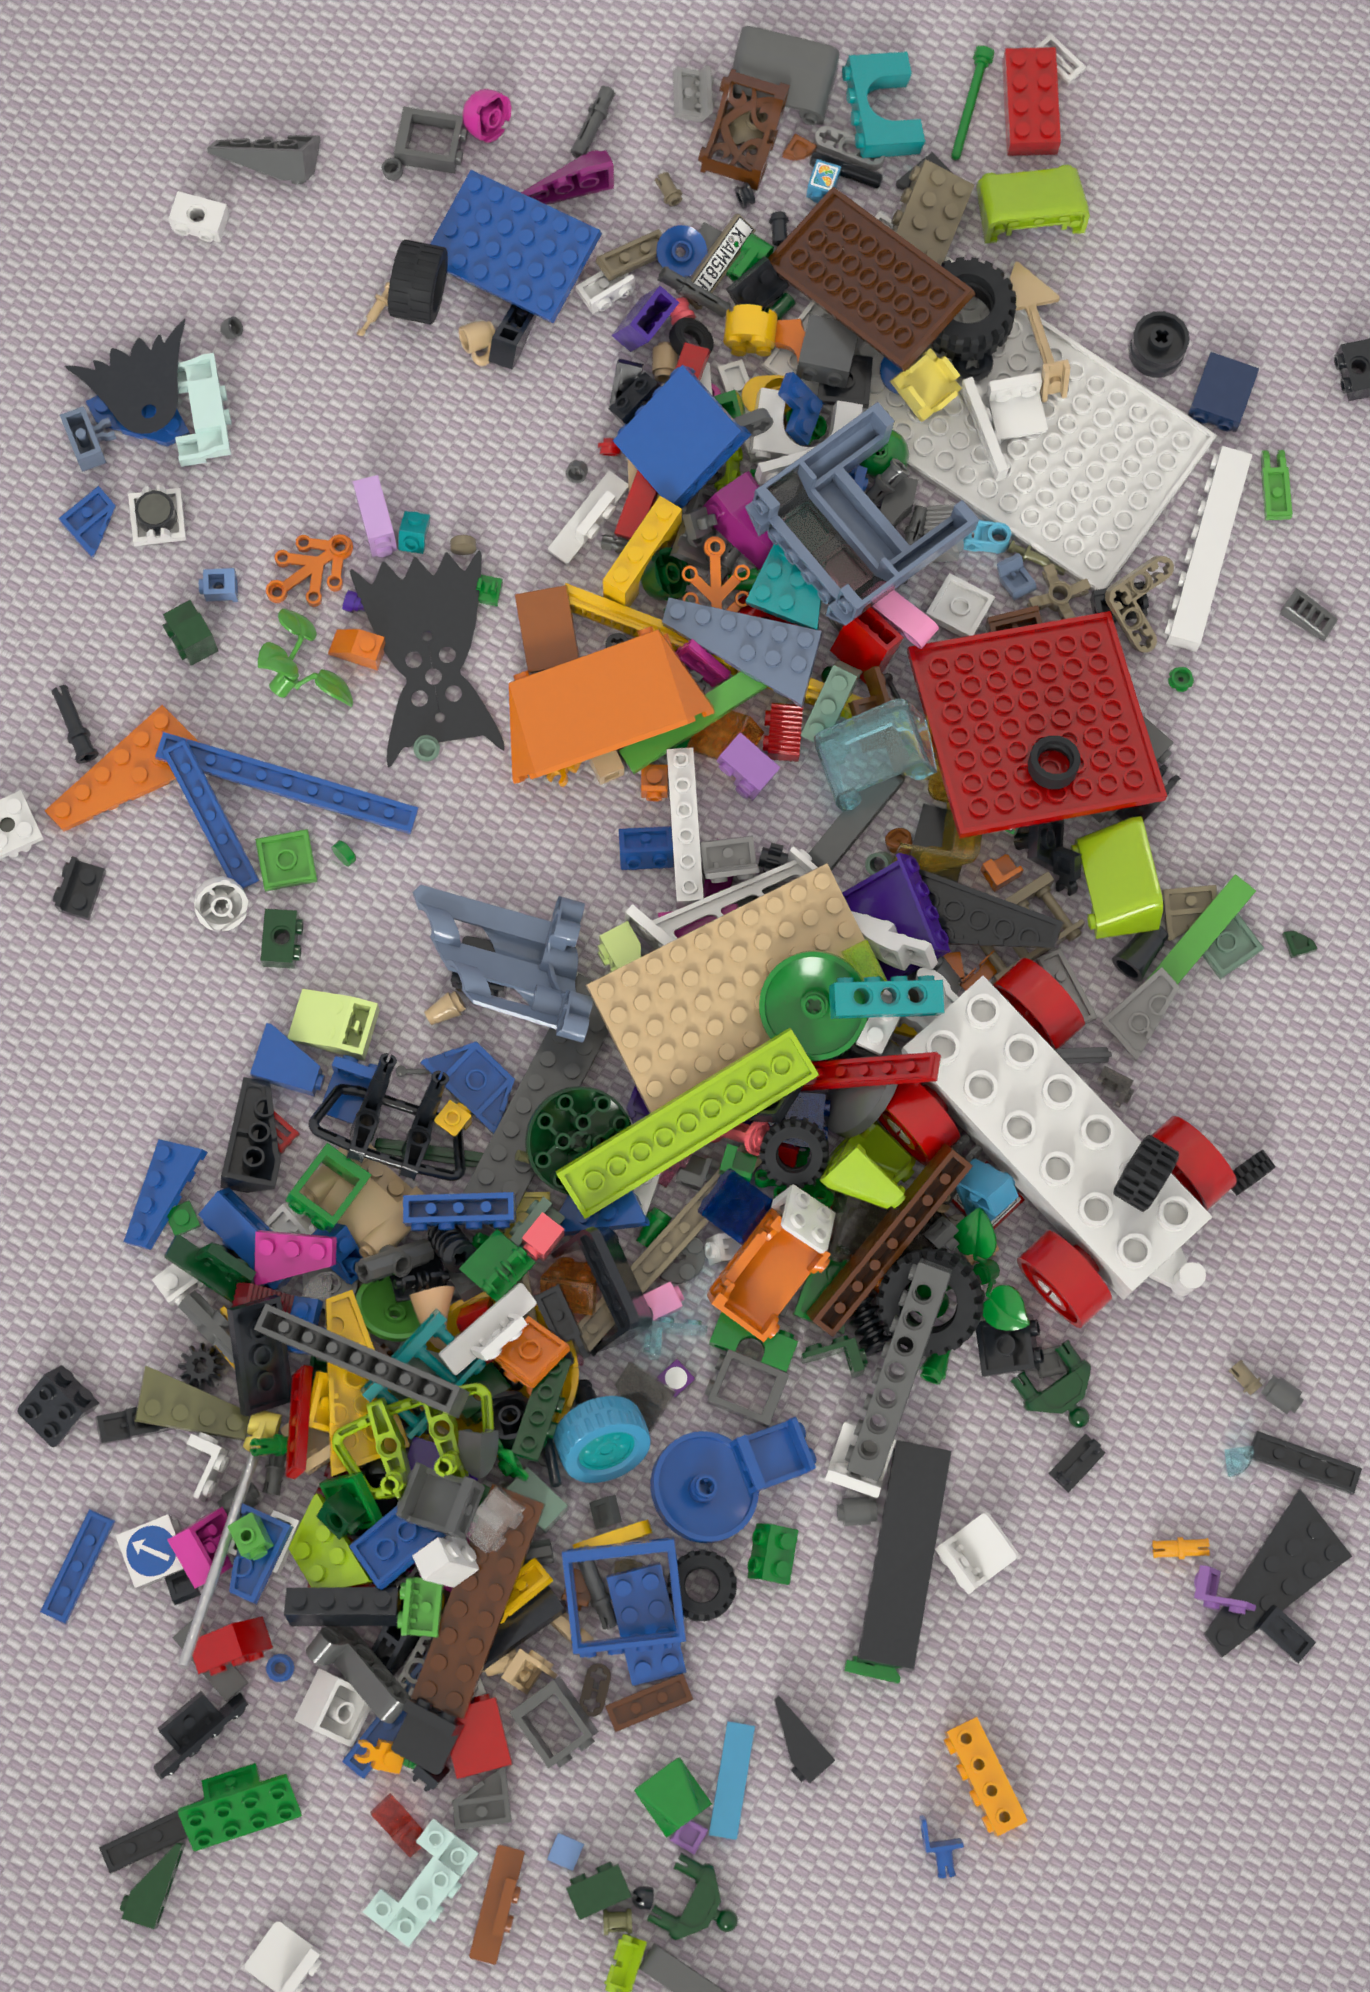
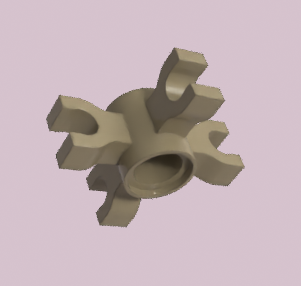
[1027,564,1091,620]

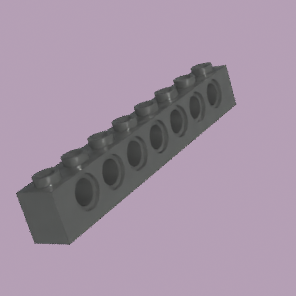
[845,1258,953,1482]
[254,1304,470,1419]

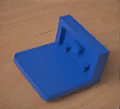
[322,1055,377,1124]

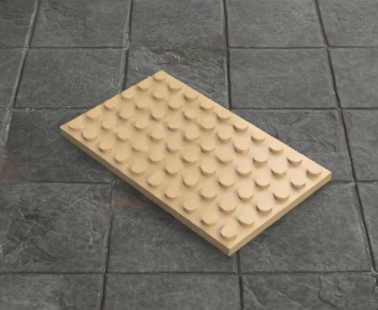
[586,864,885,1113]

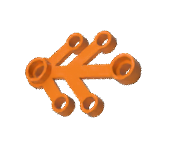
[266,534,353,607]
[681,536,750,612]

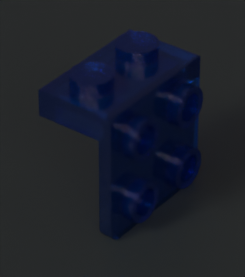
[698,1168,773,1246]

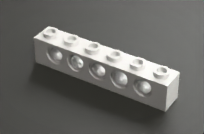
[667,748,704,910]

